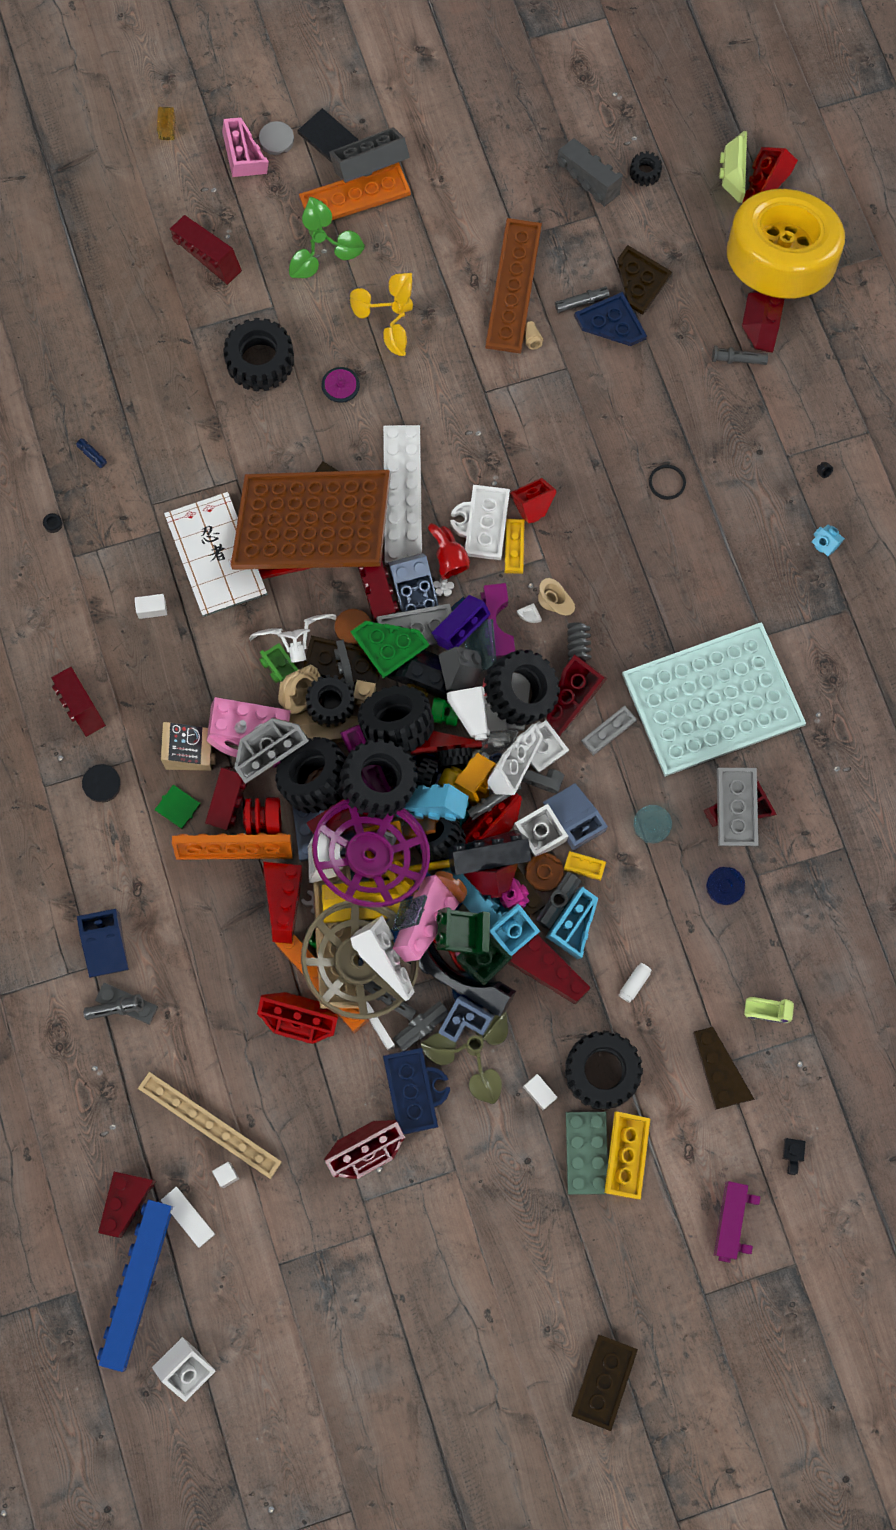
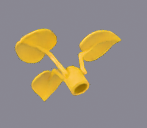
[350,273,413,356]

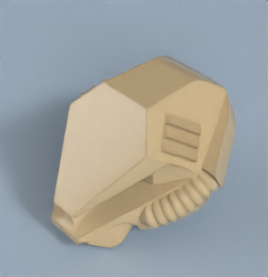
[278,664,321,714]

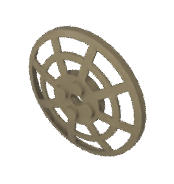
[301,900,419,1019]

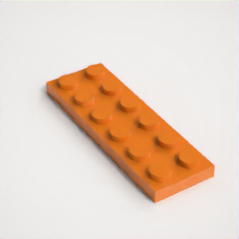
[299,162,411,220]
[172,833,293,860]

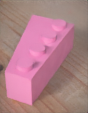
[393,875,459,962]

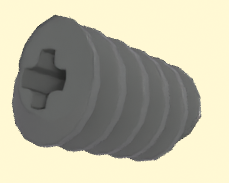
[567,622,592,663]

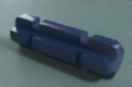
[76,438,107,468]

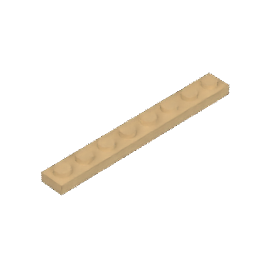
[138,1072,282,1179]

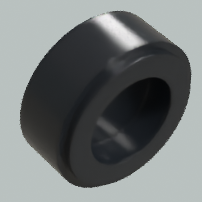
[43,513,63,533]

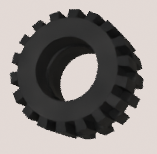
[306,675,354,727]
[414,818,466,863]

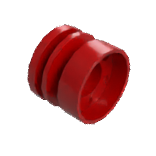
[243,797,282,835]

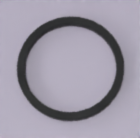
[649,464,686,500]

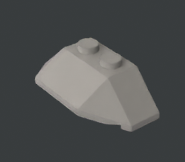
[234,718,309,784]

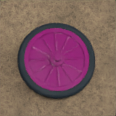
[321,367,360,403]

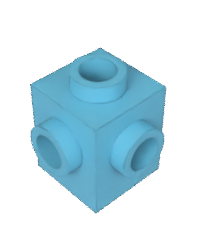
[812,524,845,556]

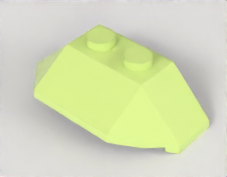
[719,131,747,203]

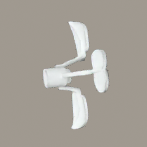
[249,614,337,663]

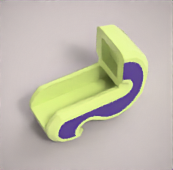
[744,997,794,1023]

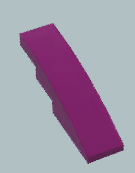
[340,725,391,793]

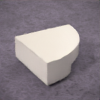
[517,603,542,623]

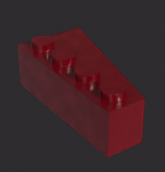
[170,215,242,285]

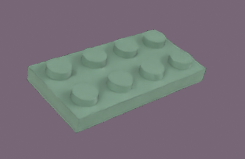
[565,1112,608,1195]

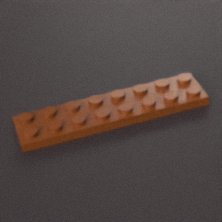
[485,218,542,354]

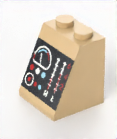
[161,722,216,771]

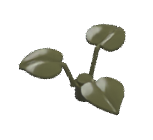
[421,1012,508,1104]

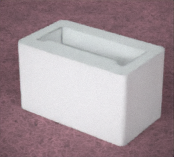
[135,594,167,619]
[523,1074,558,1111]
[212,1162,239,1188]

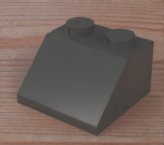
[438,647,482,691]

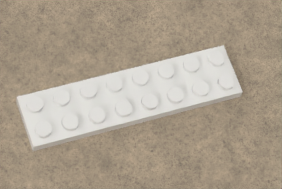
[383,425,422,565]

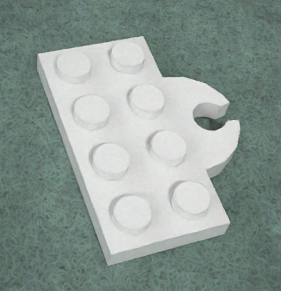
[450,485,510,560]

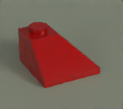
[510,478,557,523]

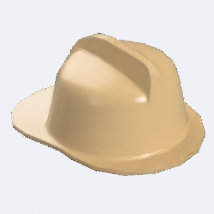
[538,578,575,616]

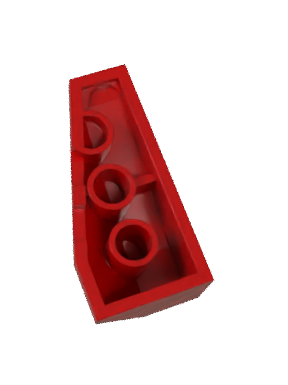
[410,731,487,756]

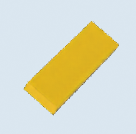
[504,519,525,574]

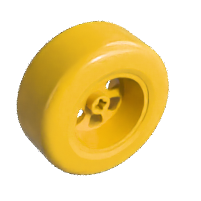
[727,189,845,299]

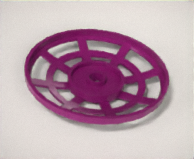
[312,799,430,907]

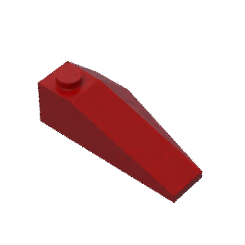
[743,147,798,202]

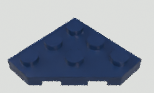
[574,292,647,346]

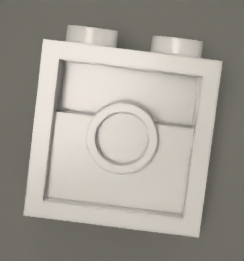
[516,720,569,773]

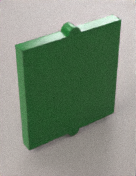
[155,785,201,829]

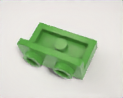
[259,643,298,684]

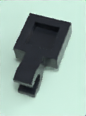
[782,1138,806,1175]

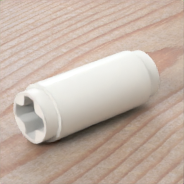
[619,963,652,1003]

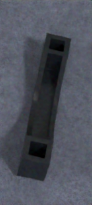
[408,942,516,1016]

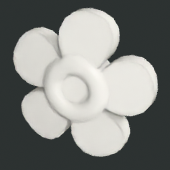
[433,578,454,596]

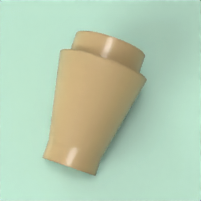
[525,321,543,350]

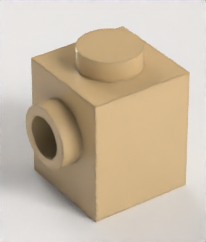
[354,680,376,707]

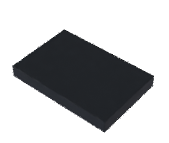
[298,108,359,163]

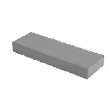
[581,706,637,756]

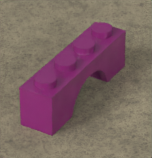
[480,583,515,662]

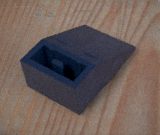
[77,909,129,978]

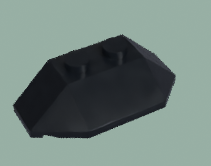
[387,650,452,701]

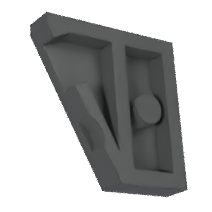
[334,640,355,691]

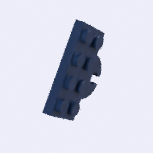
[383,1048,450,1135]

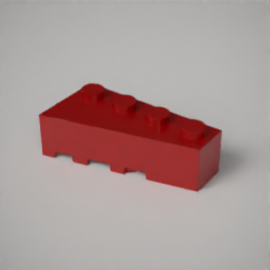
[263,862,302,944]

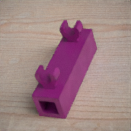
[713,1181,761,1263]

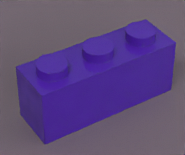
[431,595,491,650]

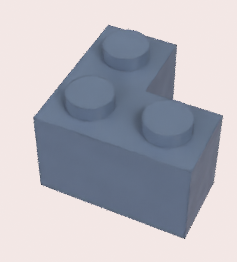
[438,995,495,1043]

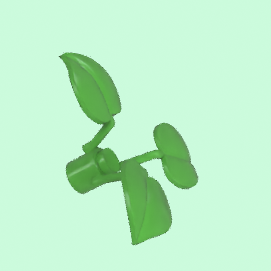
[289,197,365,278]

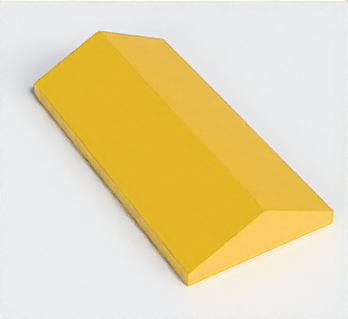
[322,880,403,923]
[604,1111,650,1200]

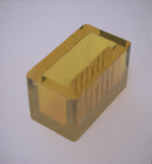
[157,107,176,140]

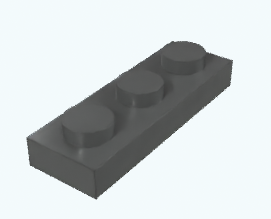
[95,983,158,1025]

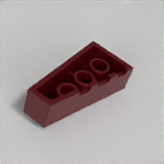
[358,555,399,623]
[506,934,591,1004]

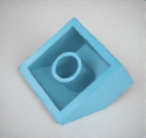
[490,904,540,957]

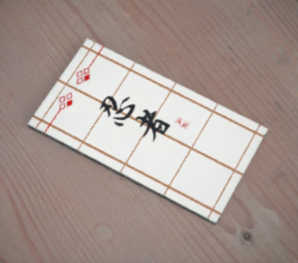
[164,492,268,617]

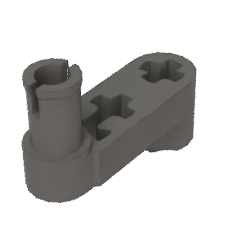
[521,769,565,794]

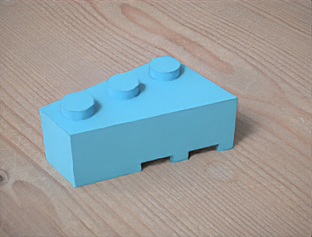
[545,887,598,959]

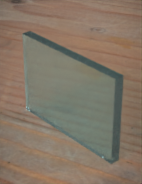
[465,619,497,671]

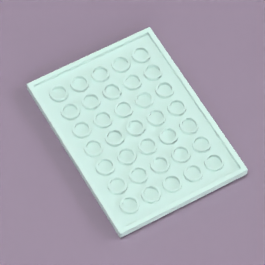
[622,622,806,776]

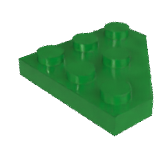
[350,621,430,679]

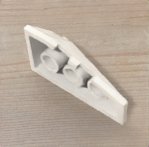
[487,724,543,795]
[350,915,414,1001]

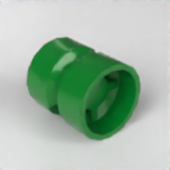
[432,698,458,726]

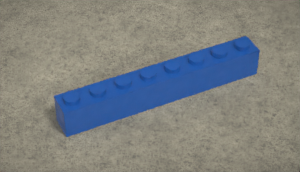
[97,1200,173,1372]

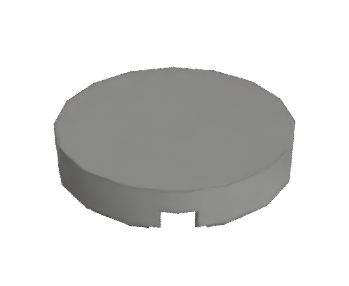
[259,121,294,155]

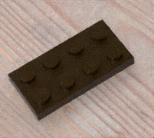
[303,635,380,687]
[571,1334,638,1431]

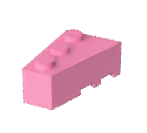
[222,118,269,177]

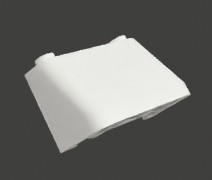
[447,686,510,746]

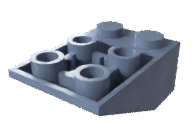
[388,553,439,612]
[543,783,608,851]

